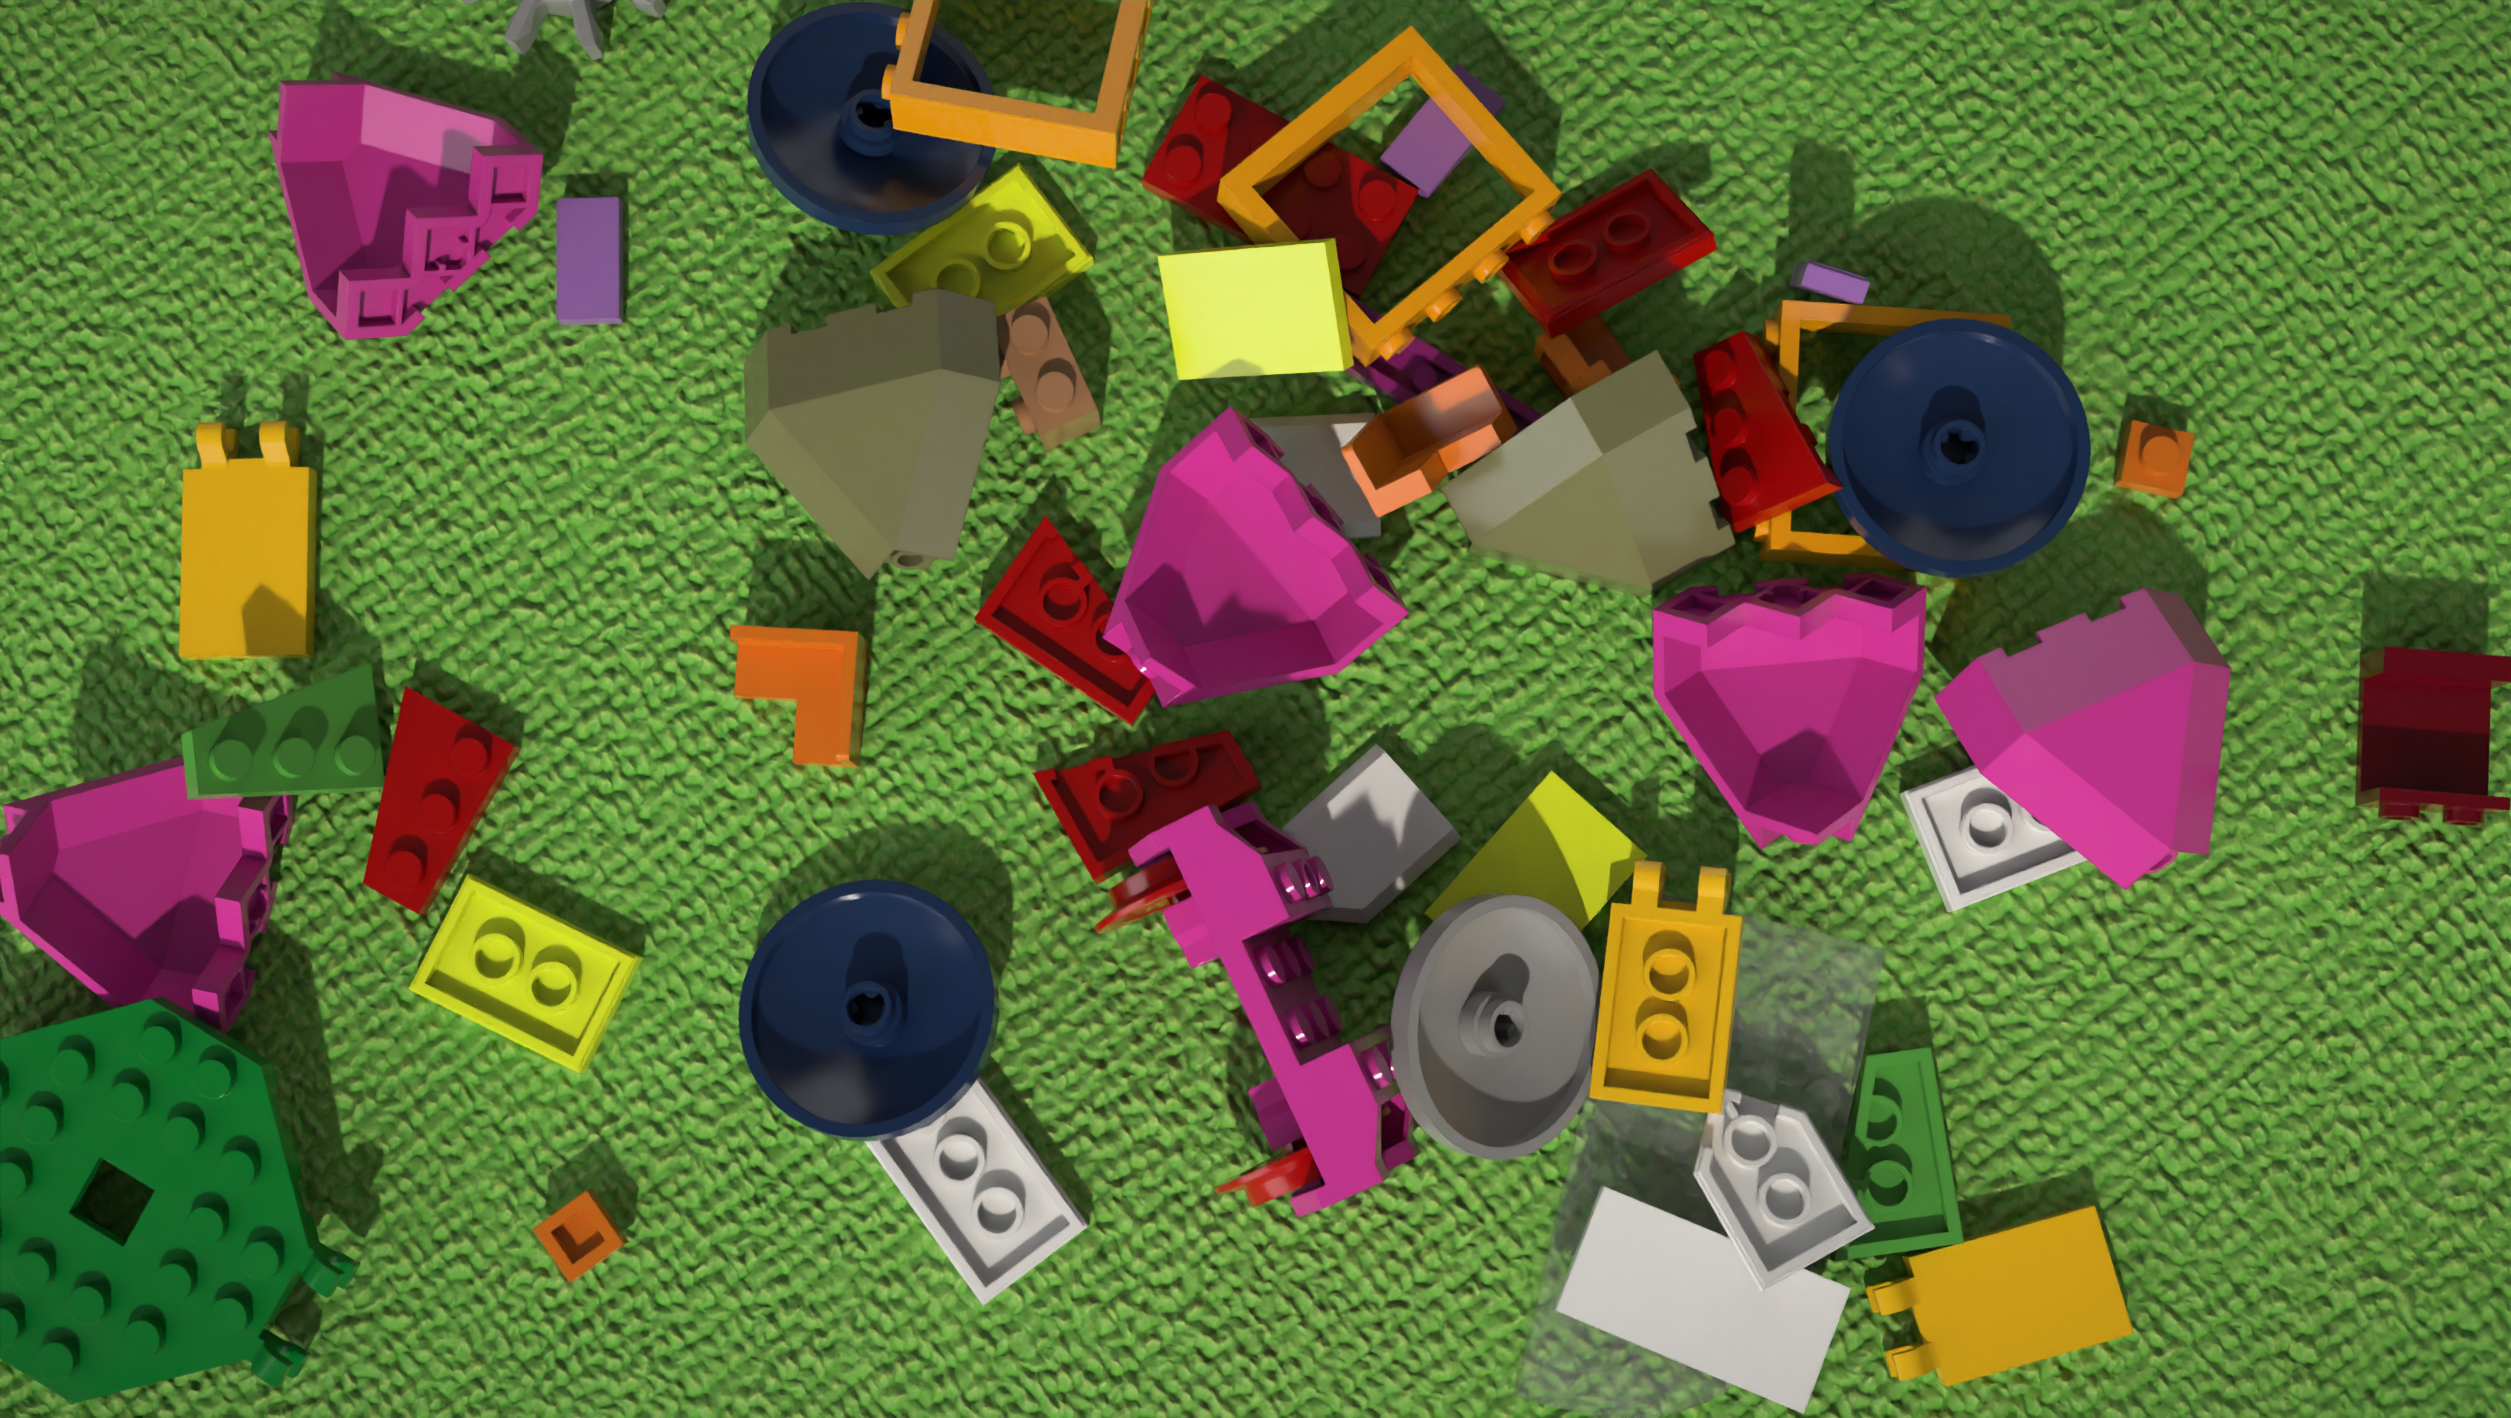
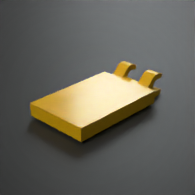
[179,421,317,660]
[1589,859,1745,1115]
[1864,1205,2134,1387]

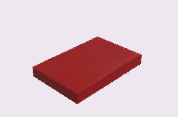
[1496,168,1717,339]

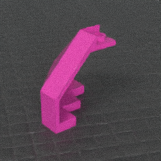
[268,71,543,340]
[1102,406,1410,707]
[1653,572,1927,850]
[1934,588,2231,890]
[0,756,294,1034]

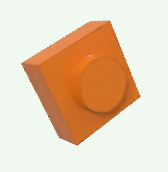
[2114,420,2195,499]
[533,1189,629,1283]

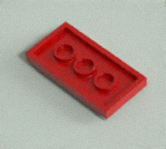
[1141,74,1419,301]

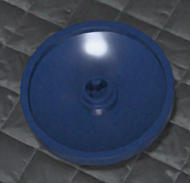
[746,2,996,235]
[1825,318,2091,578]
[738,880,1000,1141]

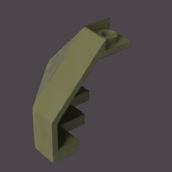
[744,288,1001,580]
[1440,349,1736,598]

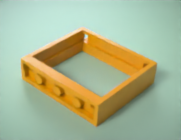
[881,0,1155,169]
[1217,25,1562,368]
[1753,300,2011,576]

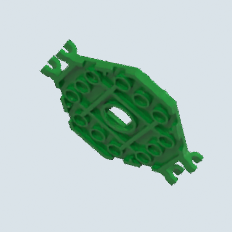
[0,996,361,1404]

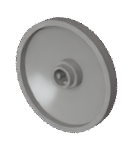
[1390,893,1602,1160]

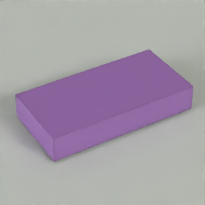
[1380,64,1506,201]
[556,197,624,325]
[1788,261,1870,304]

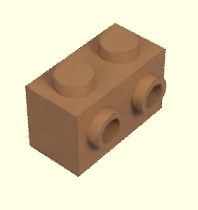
[996,296,1102,451]

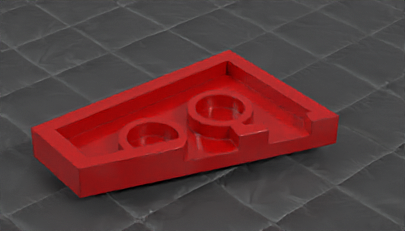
[1693,331,1843,532]
[974,515,1156,728]
[363,686,521,916]
[1032,730,1263,885]

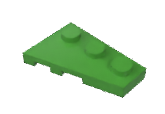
[181,663,385,800]
[1830,1047,1964,1261]

